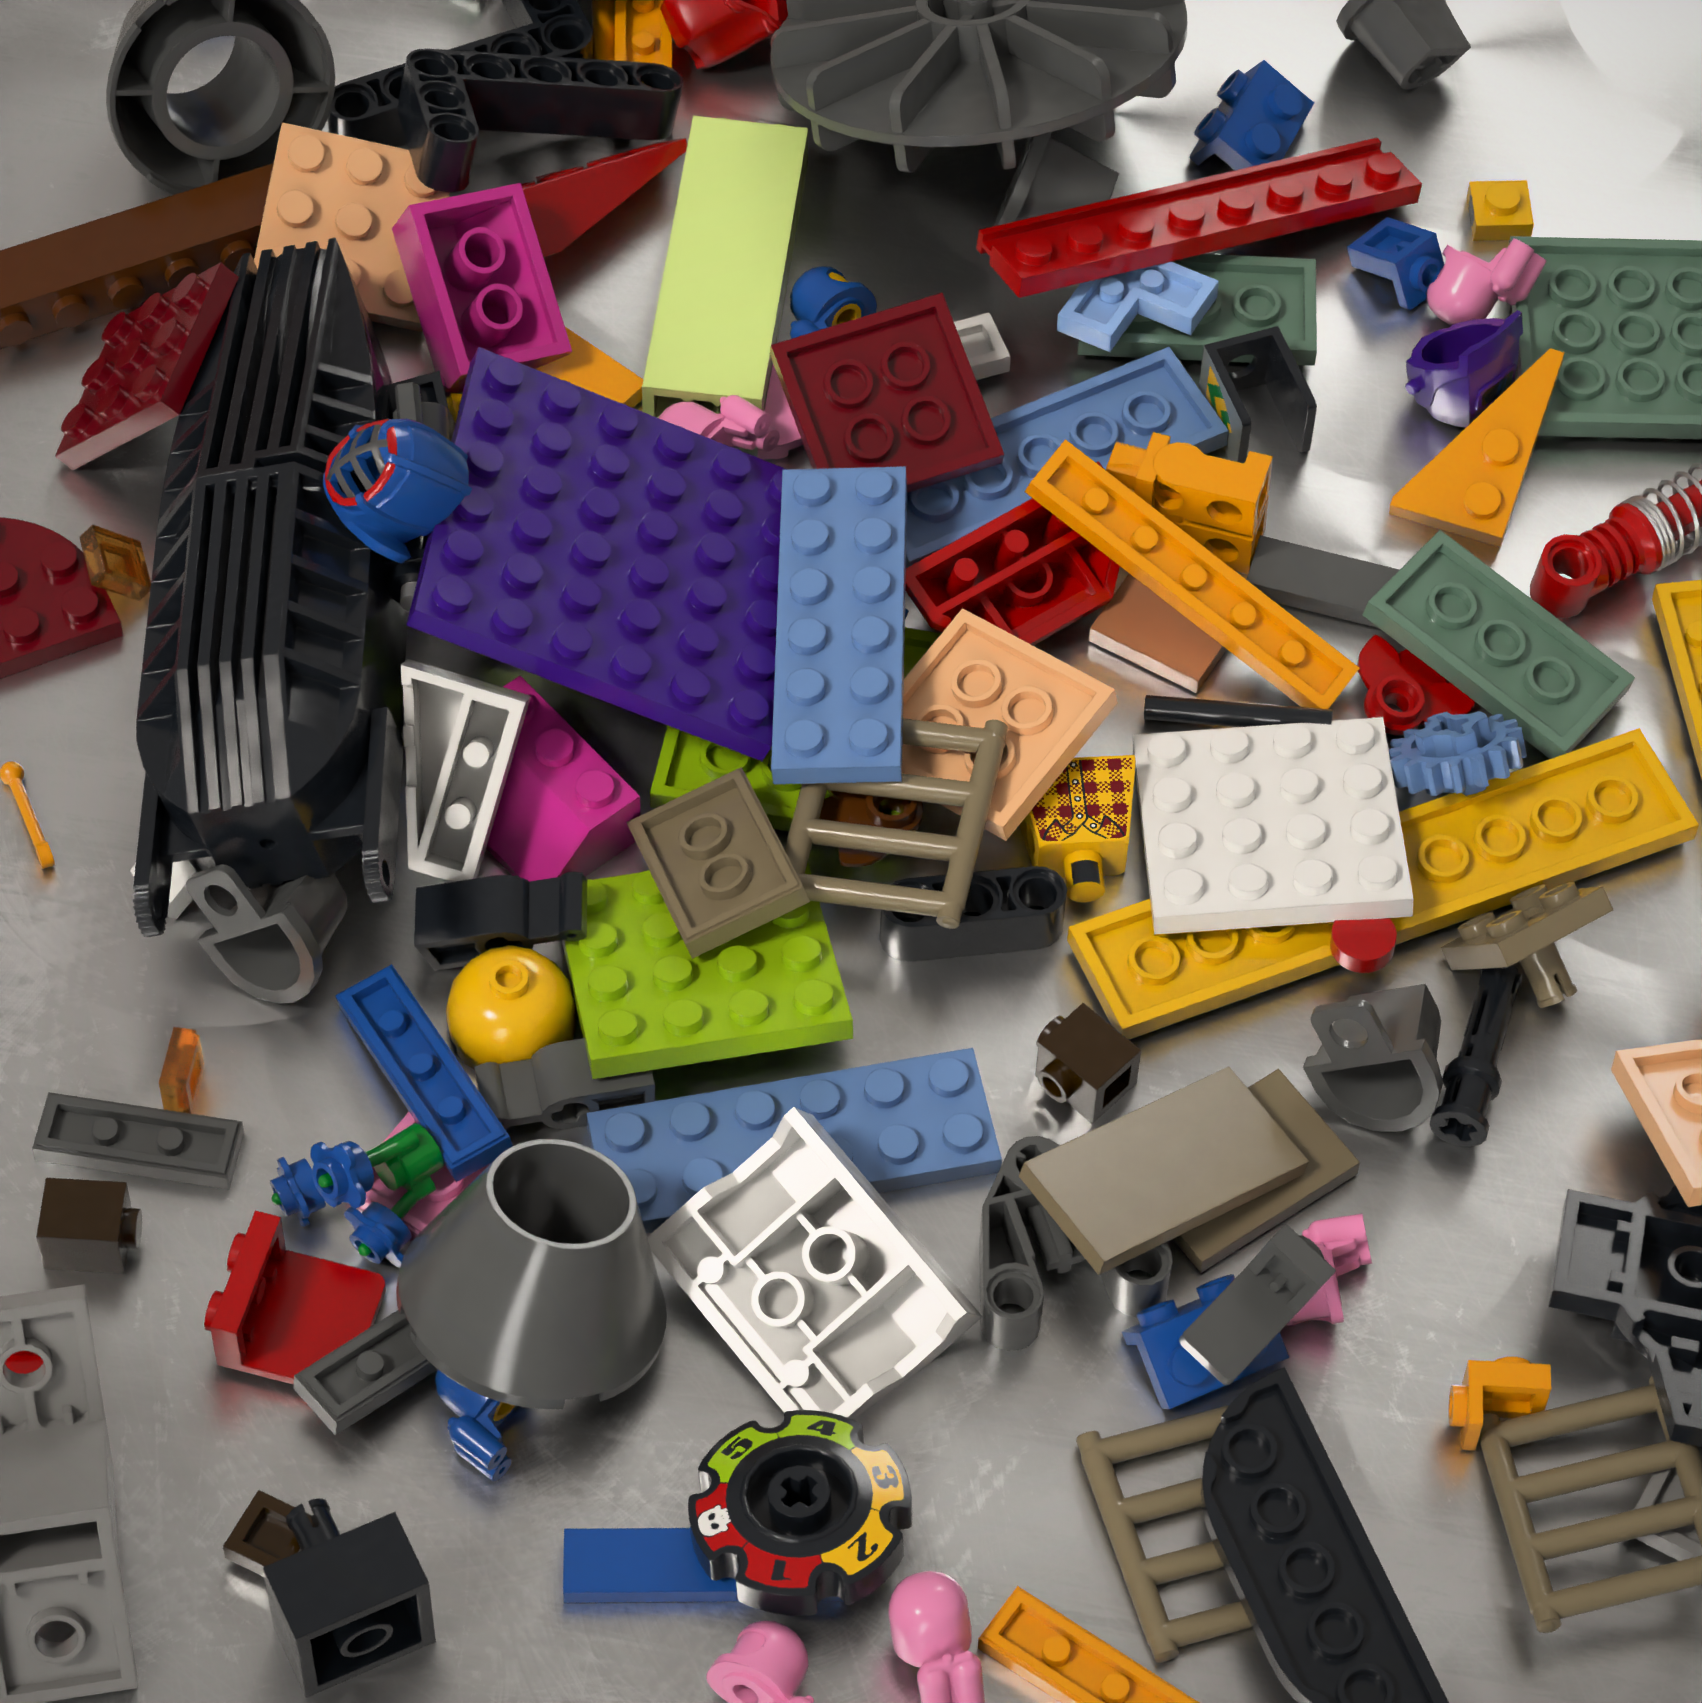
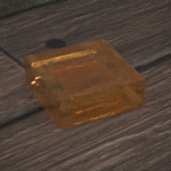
[79,524,151,601]
[159,1027,204,1114]

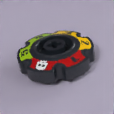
[688,1410,913,1616]

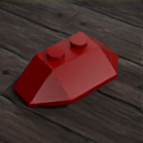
[905,461,1120,646]

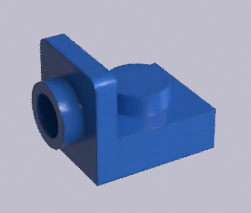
[1347,217,1444,310]

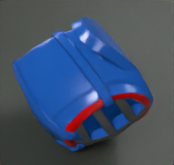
[323,418,472,563]

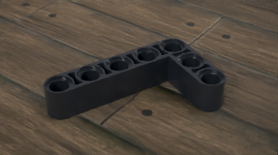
[327,0,594,147]
[397,49,683,193]

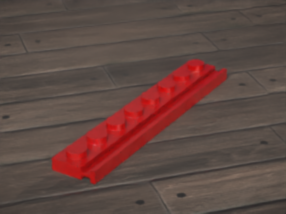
[976,138,1422,298]

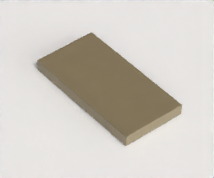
[1019,1066,1309,1275]

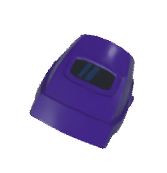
[1405,310,1523,428]

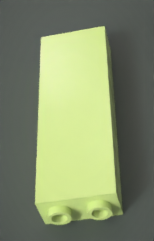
[642,116,808,418]

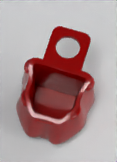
[660,0,788,70]

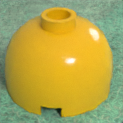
[446,946,577,1069]

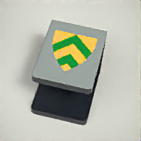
[1199,326,1317,463]

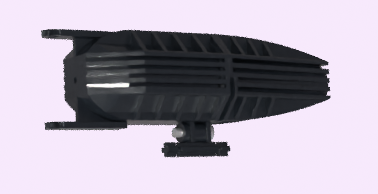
[133,238,428,937]

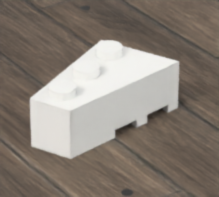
[401,659,531,882]

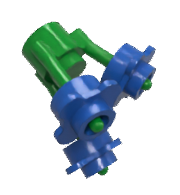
[270,1123,444,1268]

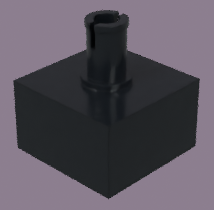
[263,1498,436,1698]

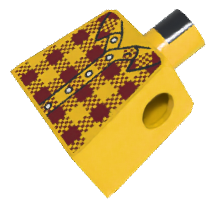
[1019,755,1136,903]

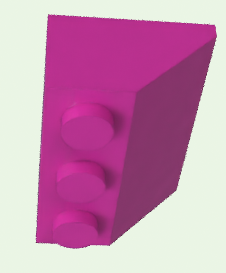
[392,183,572,393]
[486,675,641,882]

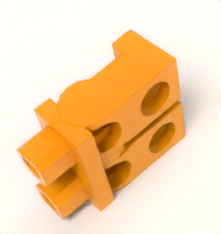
[1106,432,1273,575]

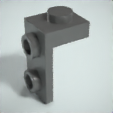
[1179,1224,1337,1385]

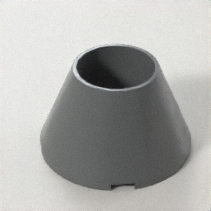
[106,0,335,195]
[396,1139,667,1409]

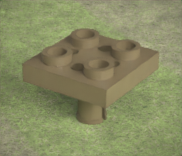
[1441,882,1613,1008]

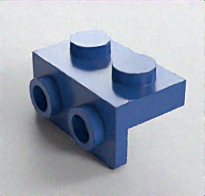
[1189,59,1314,170]
[1122,1274,1290,1409]

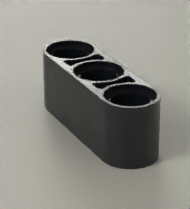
[879,866,1067,961]

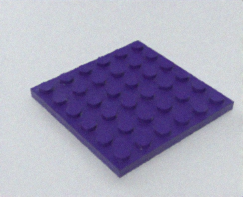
[406,347,788,761]

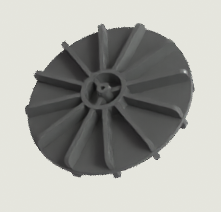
[770,0,1188,173]

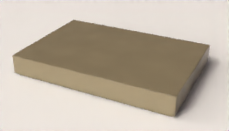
[626,767,810,959]
[1173,1069,1360,1273]

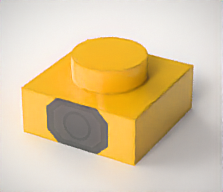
[1467,180,1534,241]

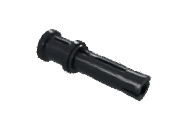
[1429,965,1522,1147]

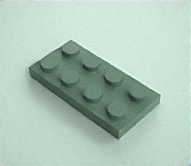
[1078,254,1317,366]
[1363,530,1635,759]

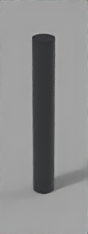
[1144,695,1333,727]

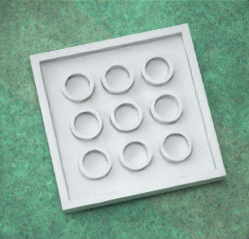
[1133,717,1413,935]

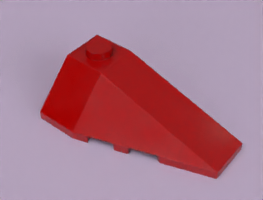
[521,138,688,257]

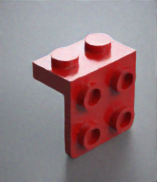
[204,1211,386,1384]

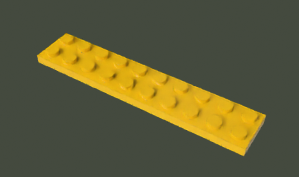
[1067,728,1699,1040]

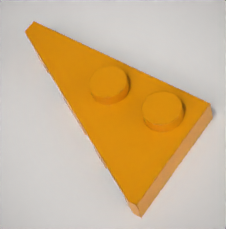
[1389,348,1564,547]

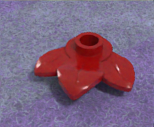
[1357,635,1475,735]

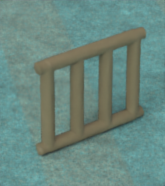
[784,718,1008,929]
[1479,1376,1702,1633]
[1076,1405,1252,1663]

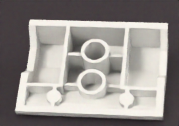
[647,1107,982,1420]

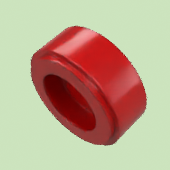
[1330,918,1397,973]

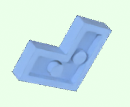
[1057,262,1219,352]

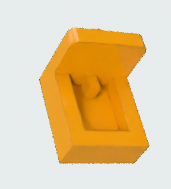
[1448,1357,1551,1451]

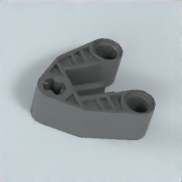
[979,1136,1173,1351]

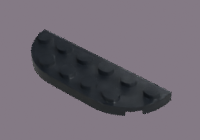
[1201,1367,1449,1703]

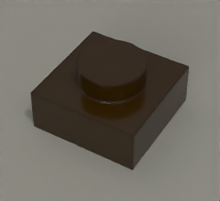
[223,1490,315,1577]

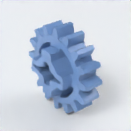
[1388,711,1527,796]

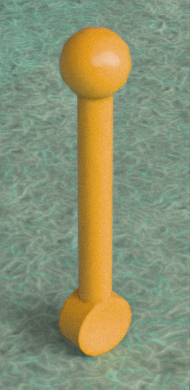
[0,761,55,869]

